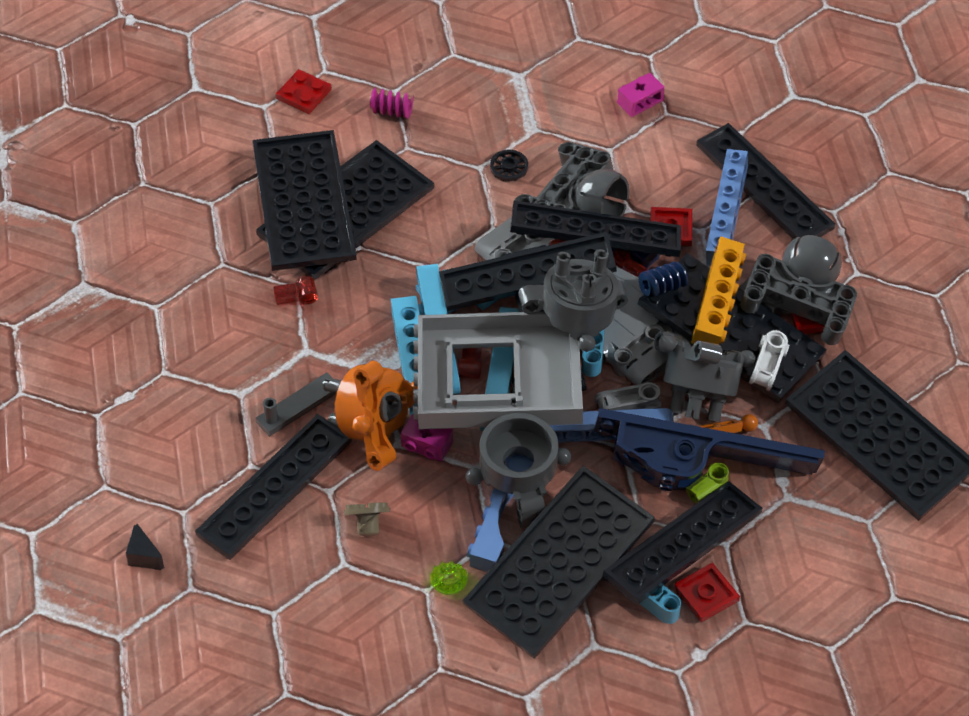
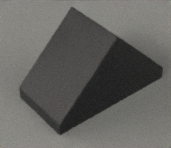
[126,524,164,570]

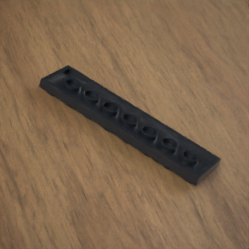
[697,123,835,239]
[510,201,681,257]
[439,232,617,311]
[195,414,352,560]
[602,481,763,605]

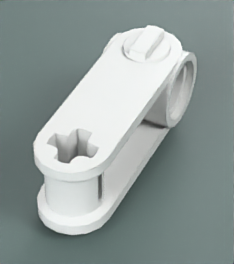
[749,330,790,391]

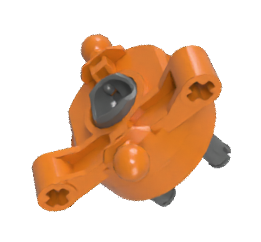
[322,360,418,471]

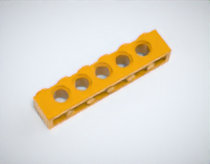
[691,236,746,344]

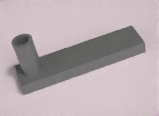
[256,372,337,437]

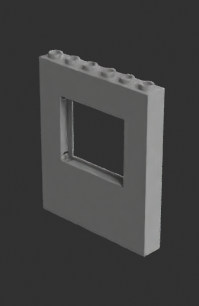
[413,311,583,429]

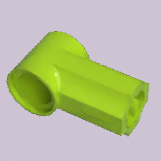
[686,463,729,504]

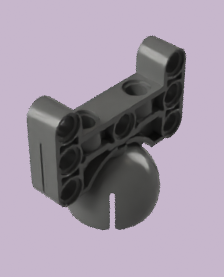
[514,142,629,216]
[740,235,857,345]

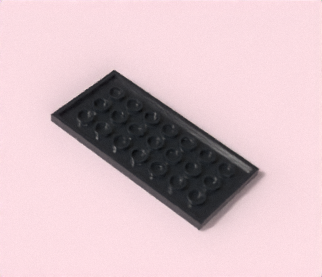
[252,130,357,271]
[256,140,434,280]
[637,253,827,404]
[785,350,969,521]
[462,466,655,659]

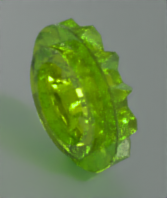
[430,560,468,595]

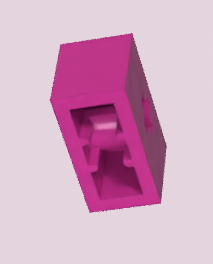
[617,73,665,117]
[401,414,453,462]

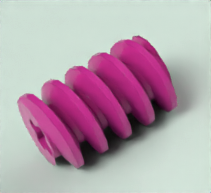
[370,87,414,119]

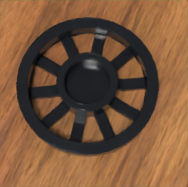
[490,149,528,182]

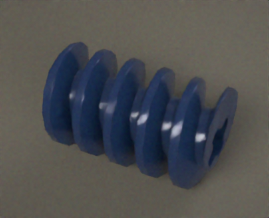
[638,262,688,297]

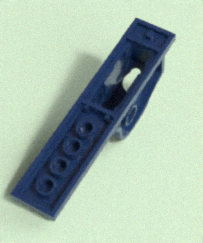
[594,408,825,491]

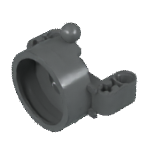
[465,413,571,529]

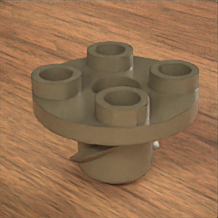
[344,502,390,537]

